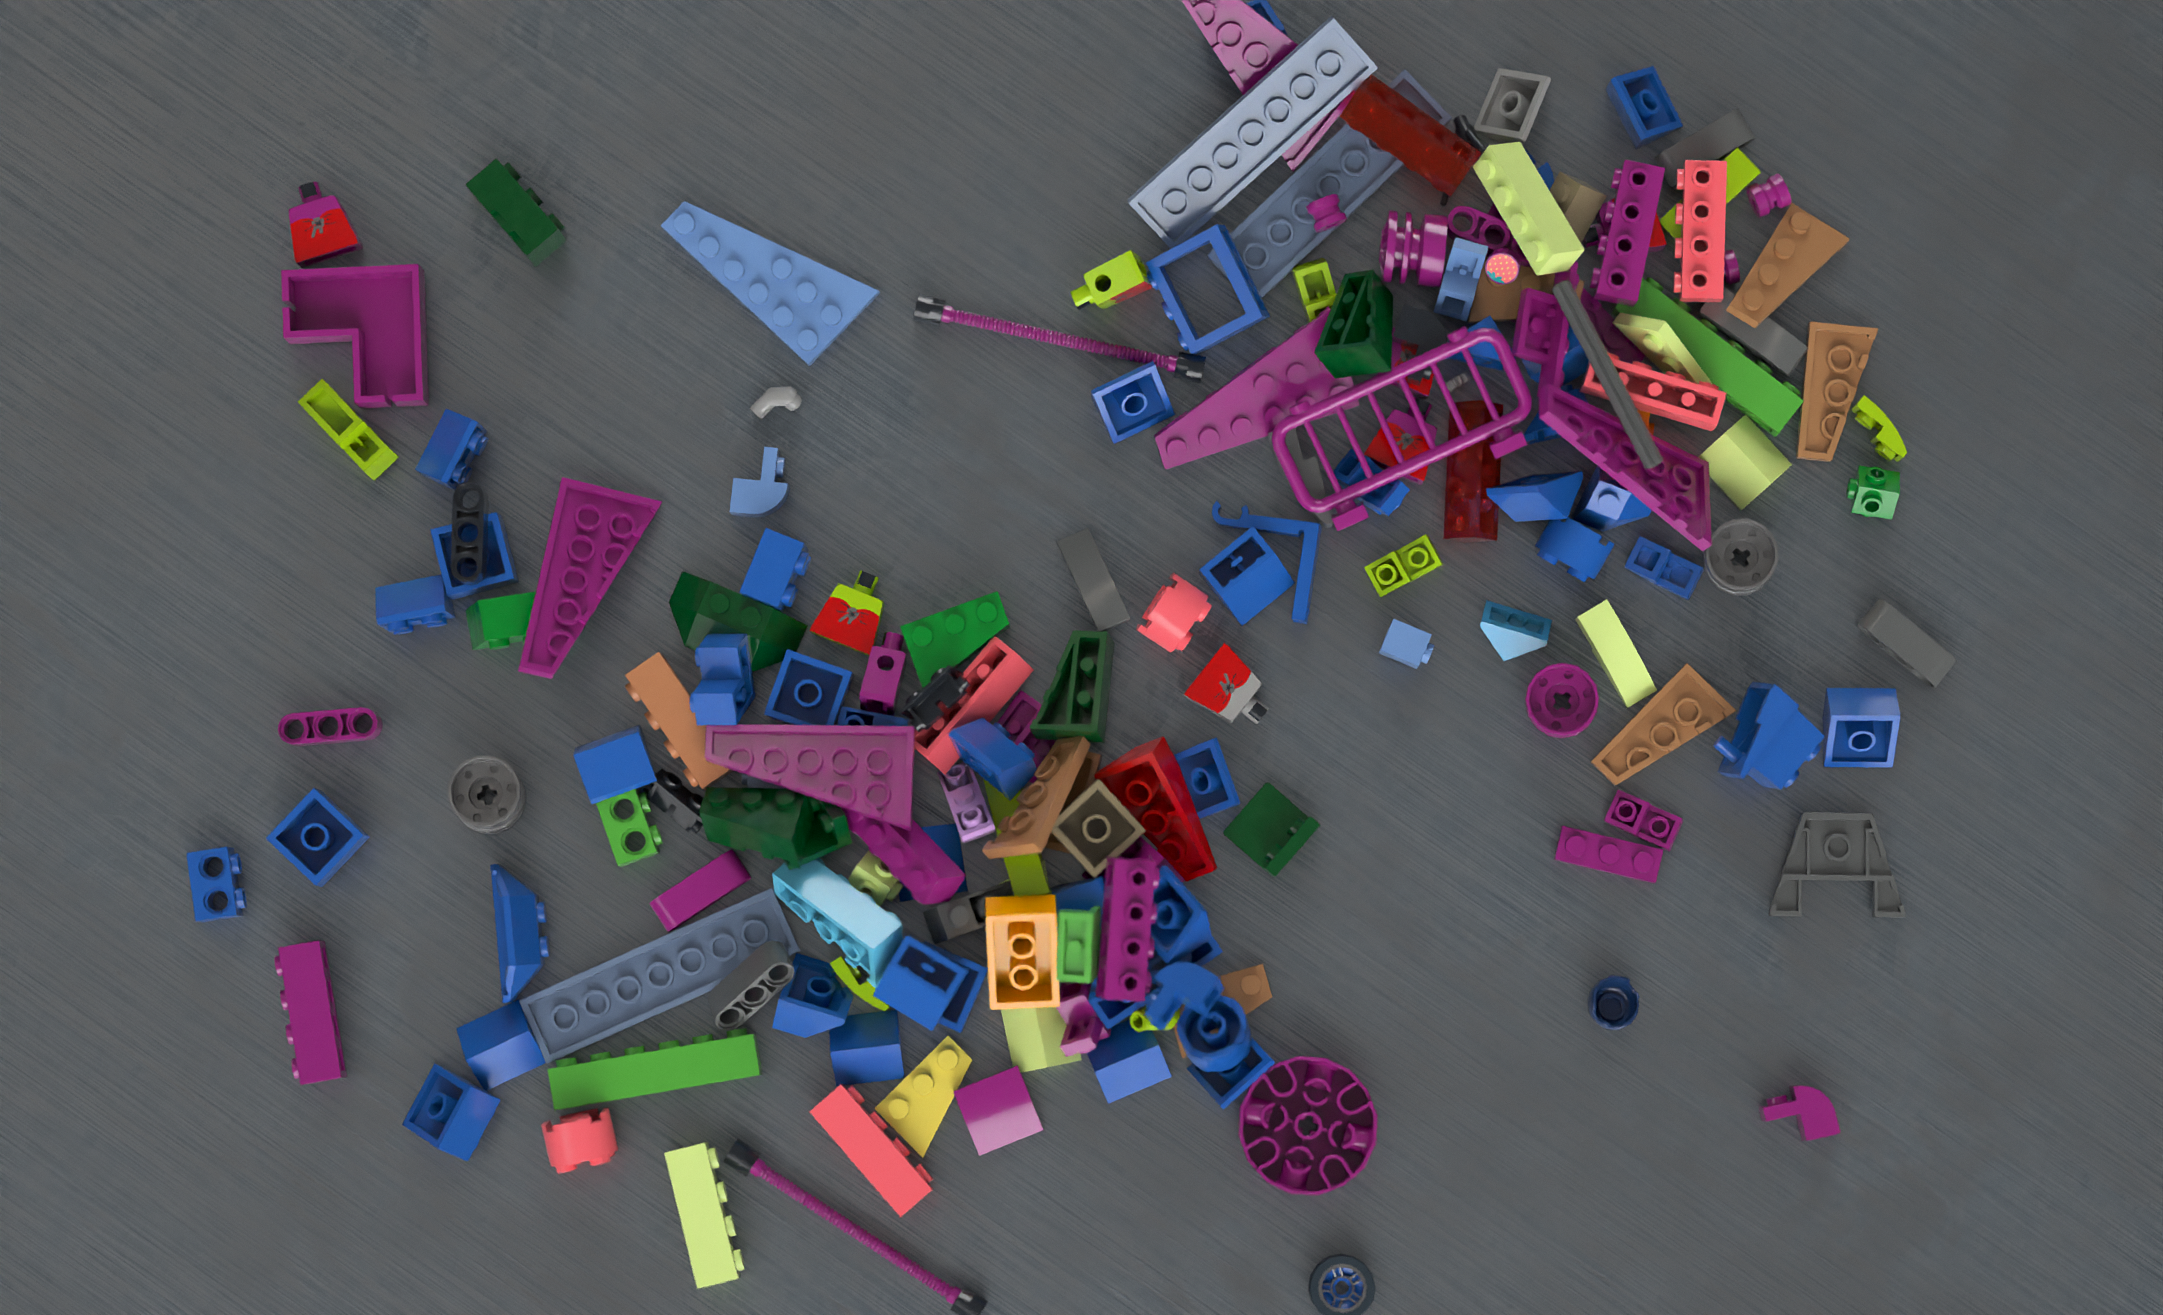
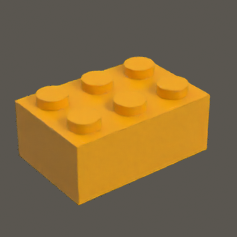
[985,894,1060,1010]

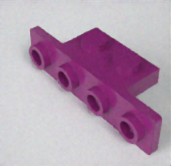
[1512,261,1579,397]

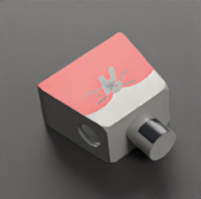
[1183,643,1270,724]

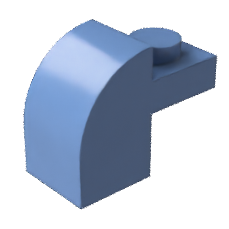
[1434,237,1488,321]
[730,447,790,518]

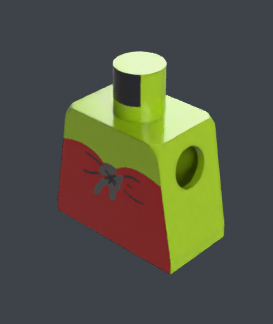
[1070,250,1153,310]
[810,571,885,656]

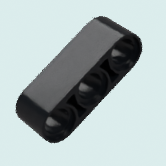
[451,482,489,585]

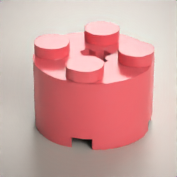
[1136,573,1212,653]
[541,1108,618,1173]

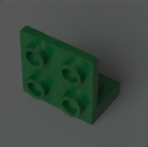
[1223,782,1321,878]
[783,796,852,870]

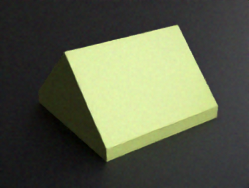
[1698,414,1792,511]
[1001,1007,1082,1073]

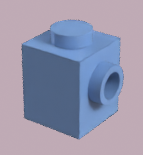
[1379,619,1434,669]

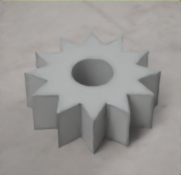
[1446,371,1471,393]

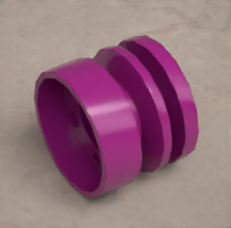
[1378,210,1448,288]
[1525,663,1599,738]

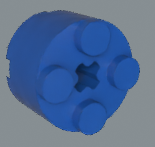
[1535,517,1615,582]
[1177,994,1252,1072]

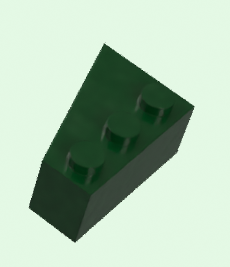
[1029,630,1115,743]

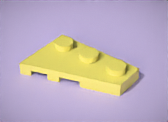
[874,1035,972,1158]

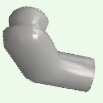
[749,386,802,420]

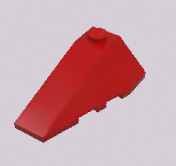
[1094,736,1217,882]

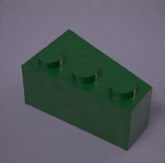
[465,158,567,267]
[1314,269,1393,379]
[699,787,814,868]

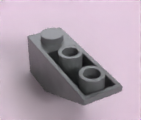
[923,881,1014,945]

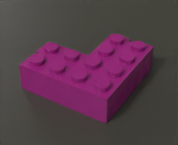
[281,264,429,409]

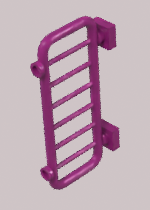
[1271,326,1532,531]

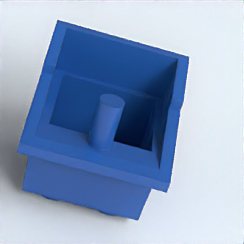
[1713,682,1825,789]

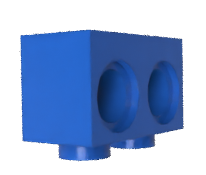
[186,847,247,922]

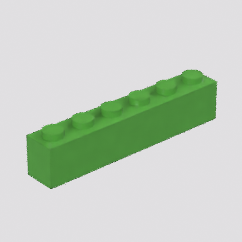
[1611,277,1804,437]
[548,1028,763,1110]

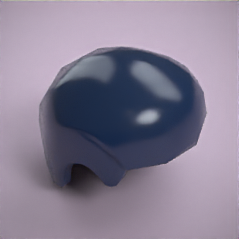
[1587,975,1640,1030]

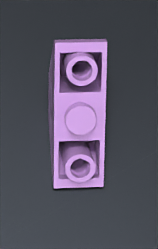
[937,762,996,844]

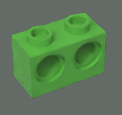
[596,788,663,867]

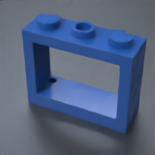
[1146,224,1270,354]

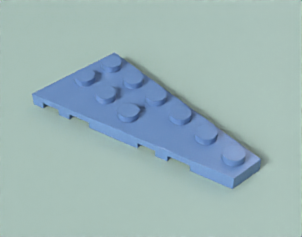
[661,201,880,366]

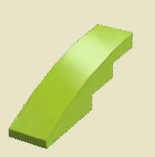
[983,779,1052,896]

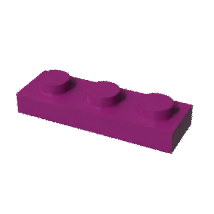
[1554,826,1663,884]

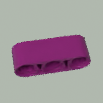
[1447,206,1531,267]
[278,707,383,746]
[649,849,752,932]

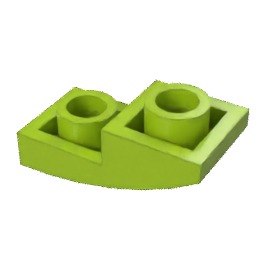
[1851,395,1907,462]
[1364,534,1444,597]
[829,956,891,1011]

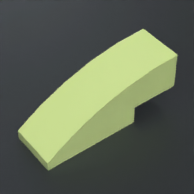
[1575,599,1657,708]

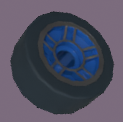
[1308,1254,1375,1315]

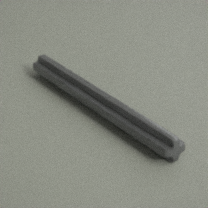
[1553,280,1663,469]

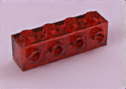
[1340,74,1482,197]
[1443,400,1504,543]

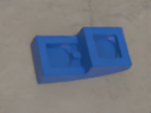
[1624,536,1704,600]

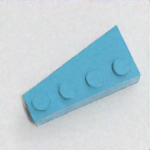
[772,858,903,989]

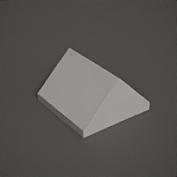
[1474,68,1551,146]

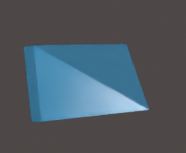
[1480,600,1552,661]

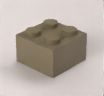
[1051,779,1146,878]

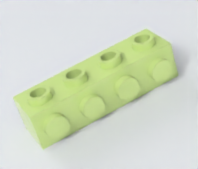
[1473,142,1585,275]
[664,1142,745,1289]

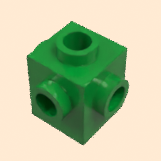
[1846,465,1900,520]

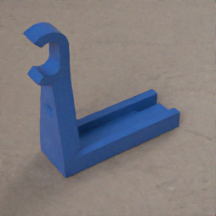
[1212,501,1322,624]

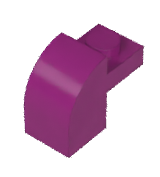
[1056,981,1111,1057]
[1758,1085,1840,1141]

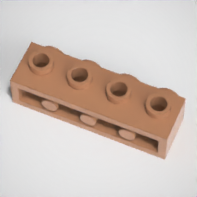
[625,652,734,790]

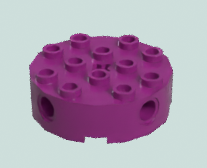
[1238,1056,1377,1195]

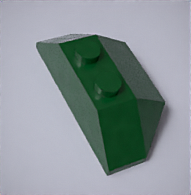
[669,571,808,672]

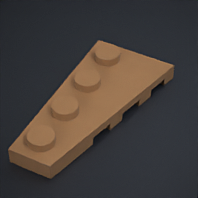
[1726,203,1850,328]

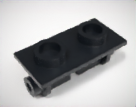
[899,665,970,732]
[643,769,703,834]

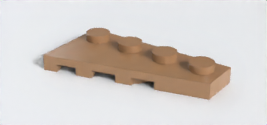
[1796,321,1879,462]
[1590,663,1736,786]
[982,736,1091,859]

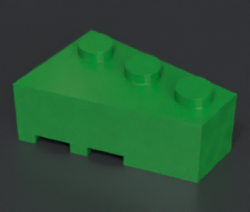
[465,591,586,650]
[900,591,1010,688]

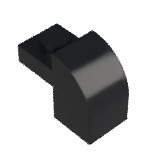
[1392,304,1447,386]

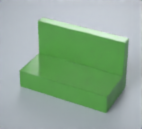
[1056,906,1101,983]

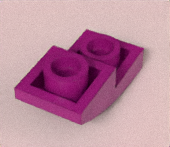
[1604,790,1684,852]

